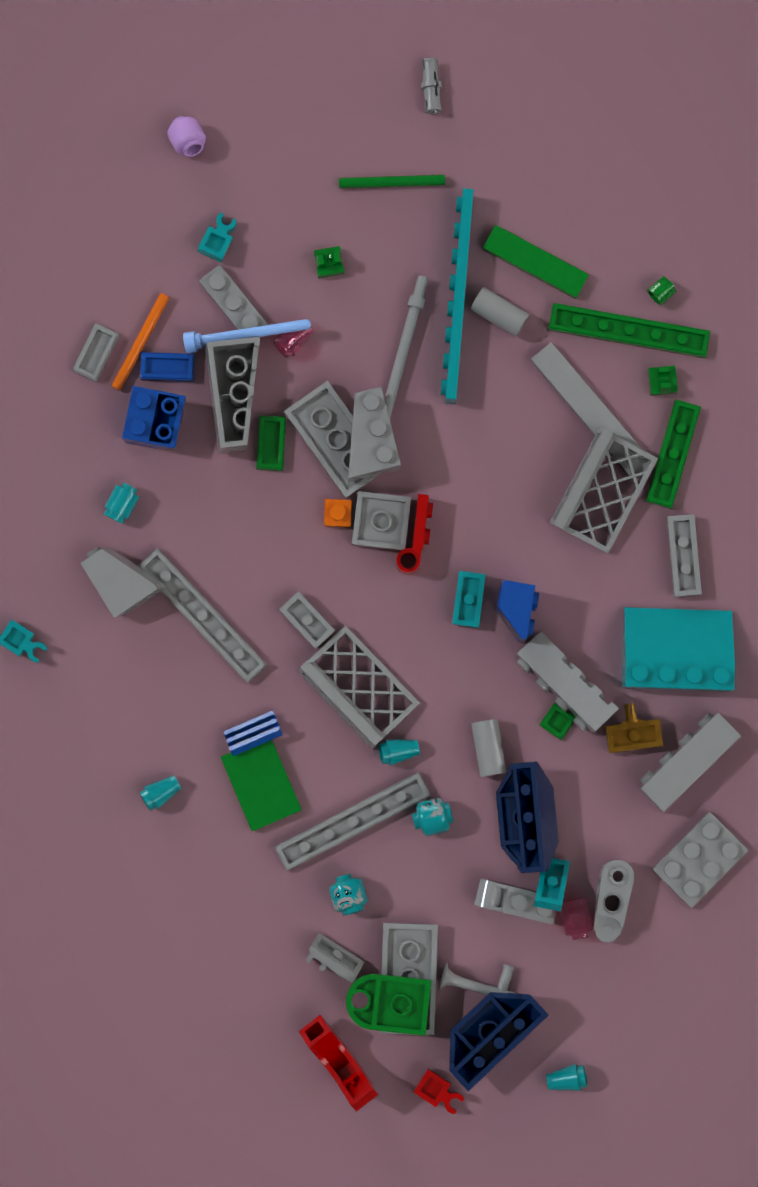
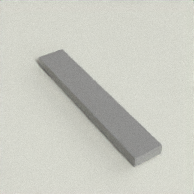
[530,342,650,481]
[138,548,267,683]
[274,772,431,871]

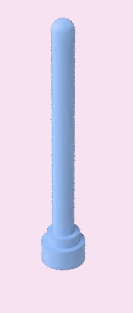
[183,319,311,354]

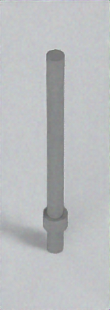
[384,276,428,419]

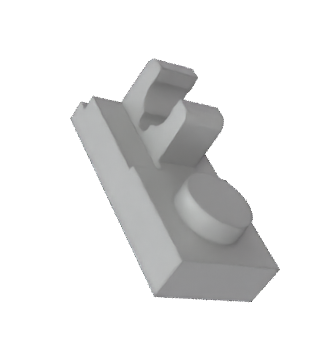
[306,933,365,983]

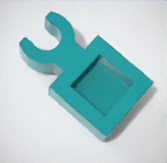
[197,212,236,263]
[0,619,48,663]

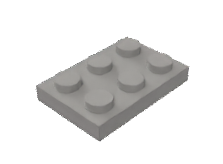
[652,812,748,908]

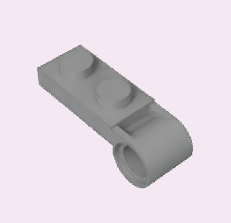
[474,878,556,925]

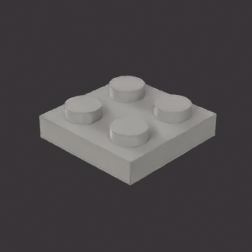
[352,491,411,551]

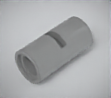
[470,287,529,337]
[471,719,507,777]

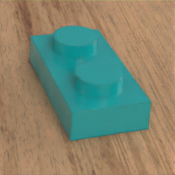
[452,571,486,628]
[534,858,570,912]

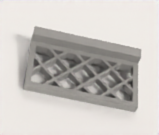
[549,428,658,553]
[298,626,420,749]

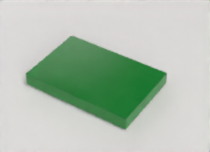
[221,740,302,832]

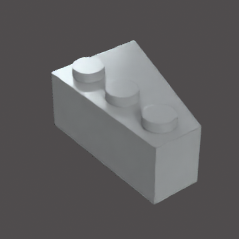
[348,387,401,482]

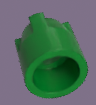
[647,276,677,306]

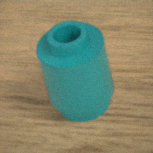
[104,482,140,524]

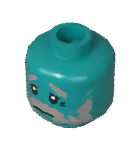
[412,798,454,836]
[329,874,368,916]

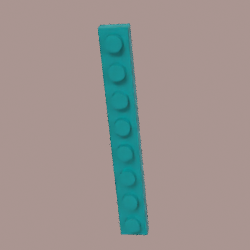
[440,188,474,404]

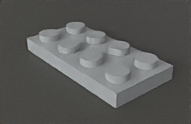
[284,380,379,499]
[380,922,438,1035]

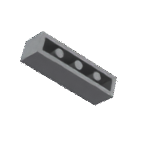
[638,712,741,812]

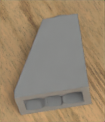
[81,547,166,618]

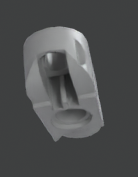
[592,860,634,942]

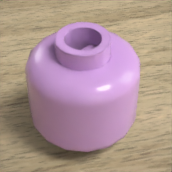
[167,116,206,157]

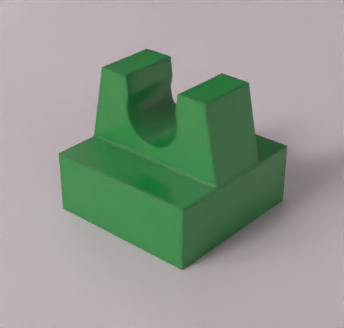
[314,246,344,279]
[648,365,678,396]

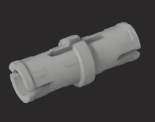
[421,58,442,114]

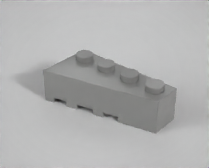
[205,337,260,453]
[516,631,619,733]

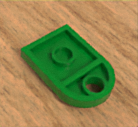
[346,973,431,1036]

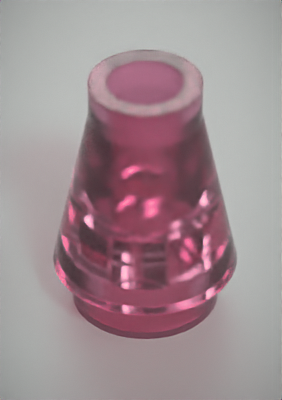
[274,327,314,358]

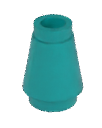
[378,739,420,766]
[139,775,182,811]
[546,1063,588,1091]

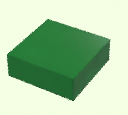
[539,703,576,740]

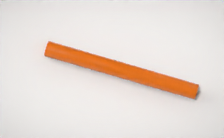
[111,293,170,391]

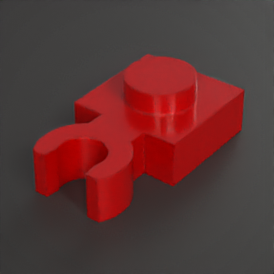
[413,1068,464,1114]

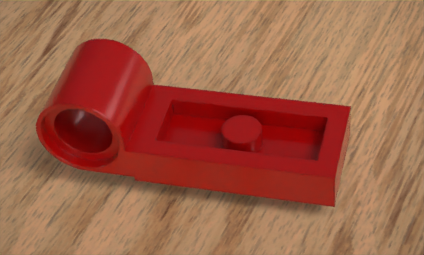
[396,494,433,575]

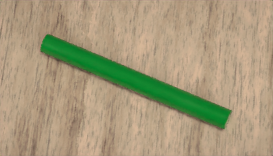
[339,175,445,189]

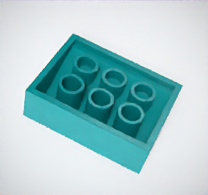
[622,607,735,692]

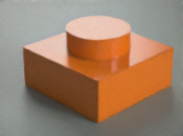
[324,499,352,528]

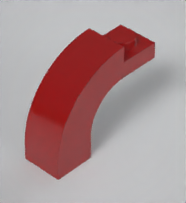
[299,1015,378,1112]

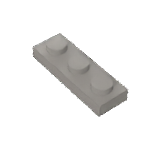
[199,264,268,330]
[666,514,702,597]

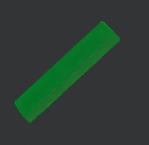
[482,225,589,299]
[645,399,701,509]

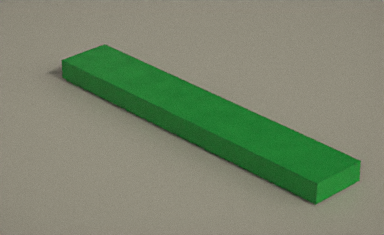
[548,303,711,358]

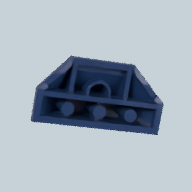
[496,761,559,873]
[449,992,549,1091]

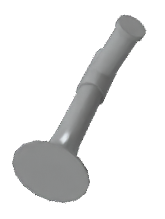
[438,963,515,995]

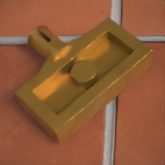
[605,703,663,753]

